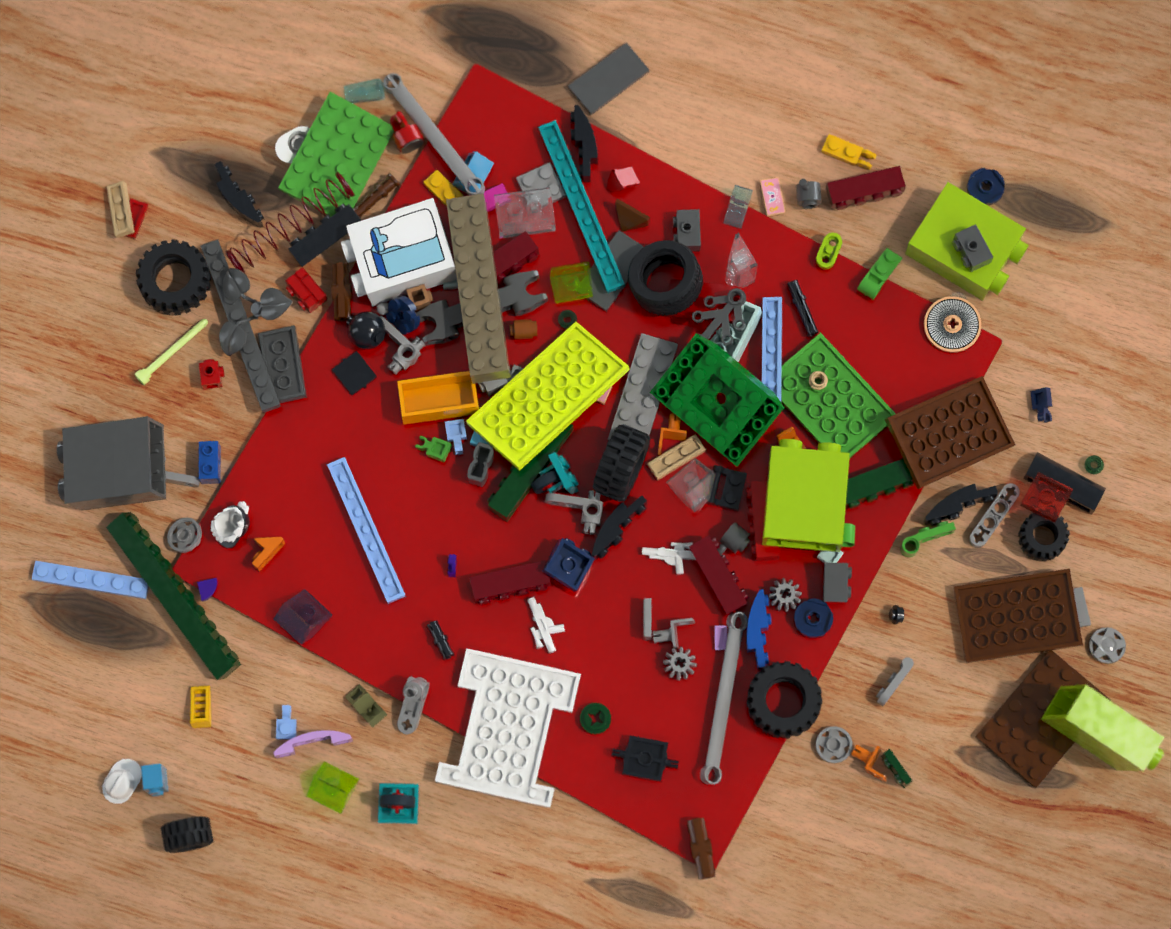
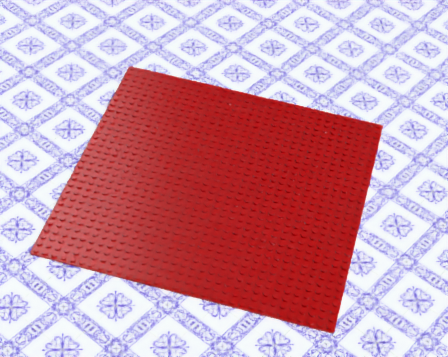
[173,64,1002,870]

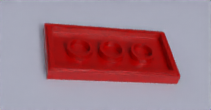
[665,279,744,324]

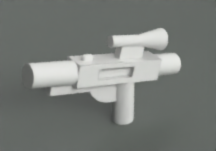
[642,542,696,575]
[527,597,565,654]

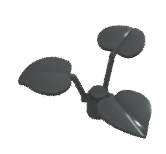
[219,268,293,356]

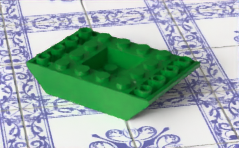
[650,333,785,466]

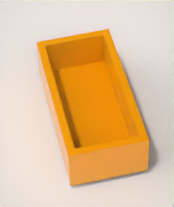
[397,371,479,424]

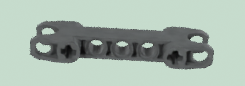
[416,270,548,346]

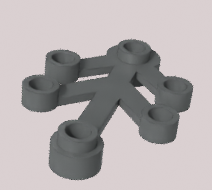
[692,288,746,346]

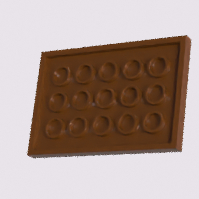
[885,376,1015,489]
[954,568,1083,663]
[975,650,1111,789]

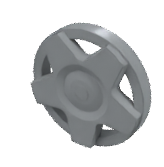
[167,518,202,553]
[1089,627,1126,664]
[816,726,853,763]

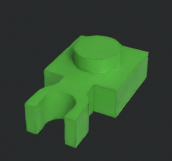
[415,435,452,462]

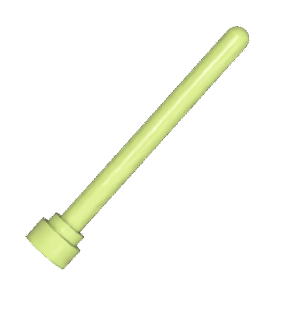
[134,319,208,385]

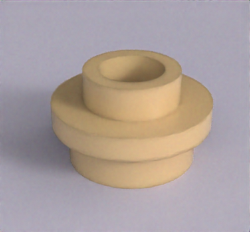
[809,371,828,390]

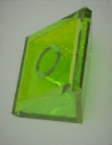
[550,261,593,303]
[307,761,359,814]

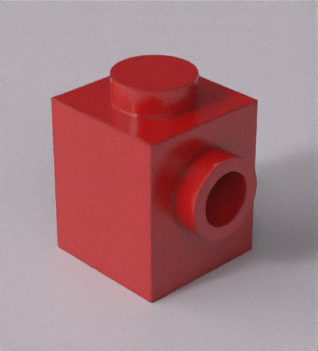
[199,359,225,390]

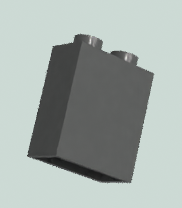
[57,416,166,511]

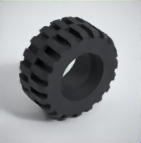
[136,239,211,315]
[593,424,650,502]
[747,661,823,739]

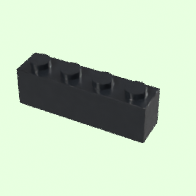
[288,203,362,267]

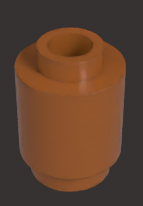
[509,319,537,339]

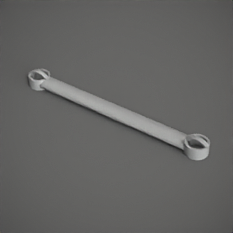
[383,73,485,196]
[700,612,748,785]

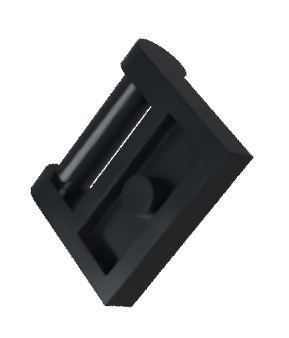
[705,465,747,511]

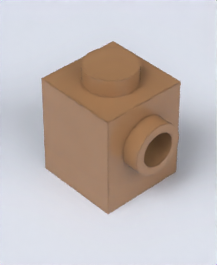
[406,284,433,313]

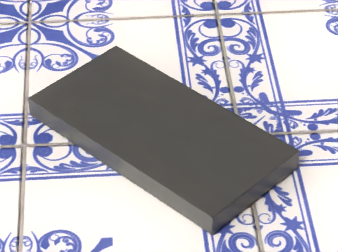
[568,42,650,115]
[575,230,644,312]
[258,325,307,403]

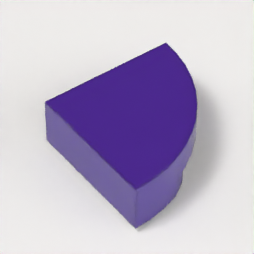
[448,554,457,577]
[198,578,218,602]

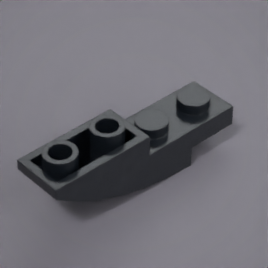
[571,105,598,182]
[215,161,264,228]
[923,484,998,526]
[592,496,647,561]

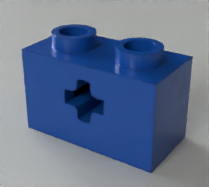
[199,441,221,484]

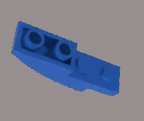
[746,589,772,671]

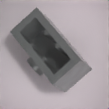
[673,209,701,251]
[953,224,993,272]
[823,563,852,602]

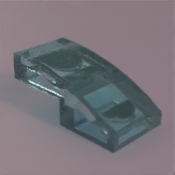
[724,185,753,229]

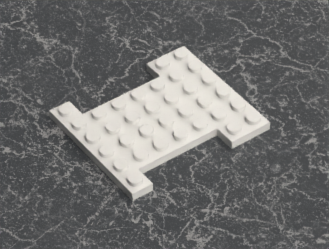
[435,649,581,808]

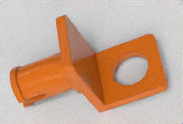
[658,413,687,455]
[851,745,887,783]

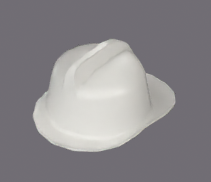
[275,126,310,163]
[102,759,142,804]

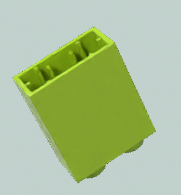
[905,182,1029,301]
[762,439,850,552]
[1041,685,1164,771]

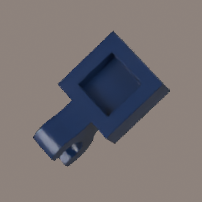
[1030,387,1053,423]

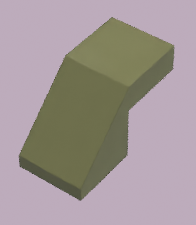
[345,684,387,728]

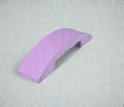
[274,730,353,759]

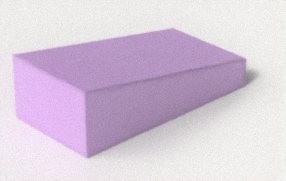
[715,626,727,650]

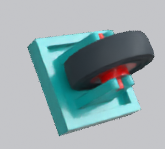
[531,452,579,494]
[378,783,419,824]

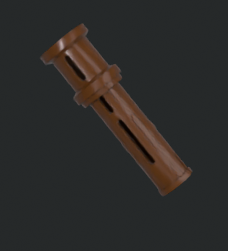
[353,173,400,218]

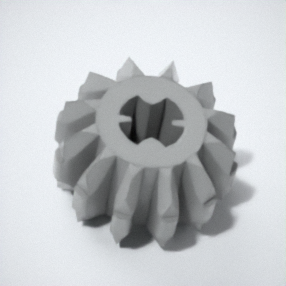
[768,578,802,612]
[663,647,697,681]

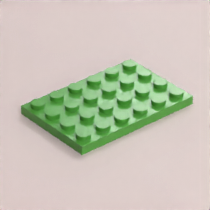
[278,92,394,217]
[781,333,896,459]

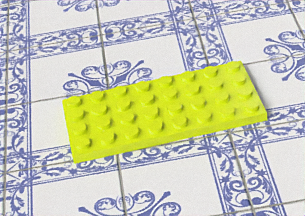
[466,322,630,471]

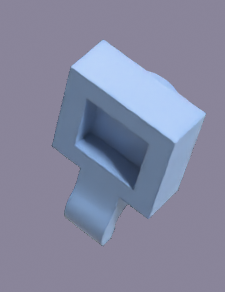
[445,419,467,455]
[276,705,297,740]

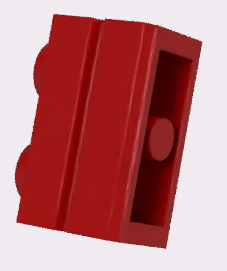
[285,268,328,313]

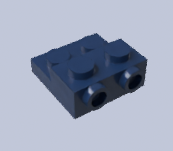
[542,538,595,592]

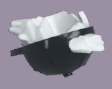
[211,501,250,548]

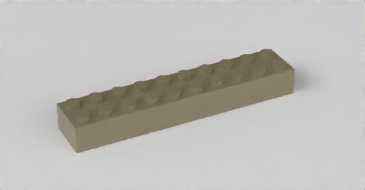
[446,193,511,384]

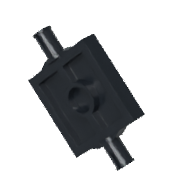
[612,735,679,782]

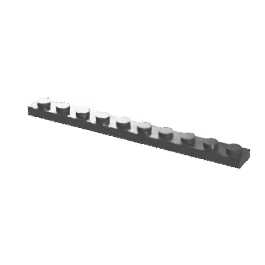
[201,239,281,413]

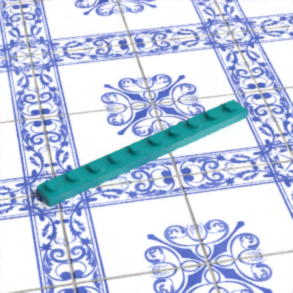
[538,120,625,293]

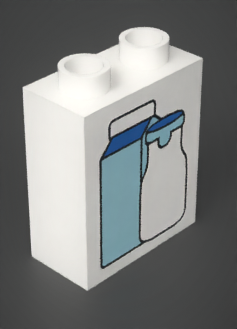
[341,198,457,306]

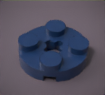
[967,168,1005,205]
[386,296,420,335]
[794,599,833,638]

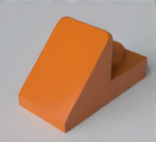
[252,537,285,572]

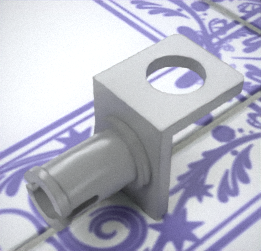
[653,618,695,649]

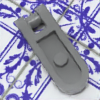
[876,657,914,706]

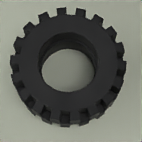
[1018,510,1070,562]
[161,816,214,853]

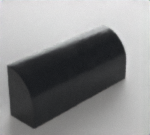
[1023,452,1106,515]

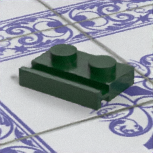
[881,749,913,788]

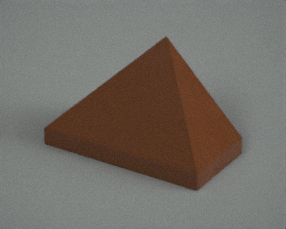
[615,199,650,232]

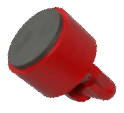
[389,111,425,154]

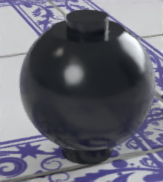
[346,311,386,350]

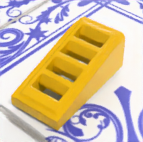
[190,686,212,728]

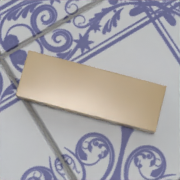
[107,181,135,238]
[647,434,706,481]

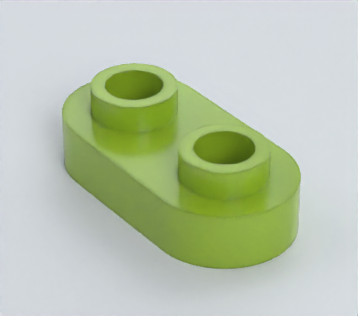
[816,232,842,270]

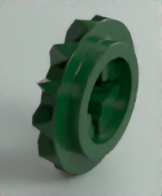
[580,703,611,735]

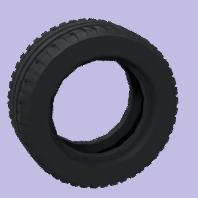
[627,240,703,316]

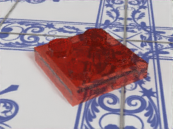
[1020,472,1073,523]

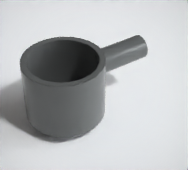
[796,179,822,209]
[717,522,750,555]

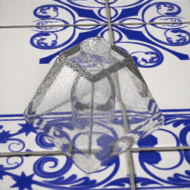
[666,458,715,512]

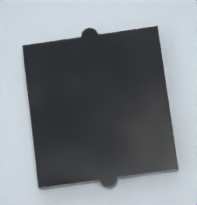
[332,351,377,396]

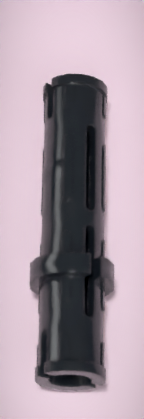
[787,280,819,337]

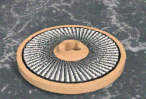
[924,296,981,353]

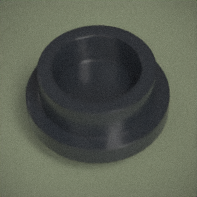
[889,605,904,624]

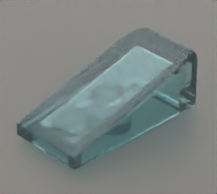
[344,78,385,103]

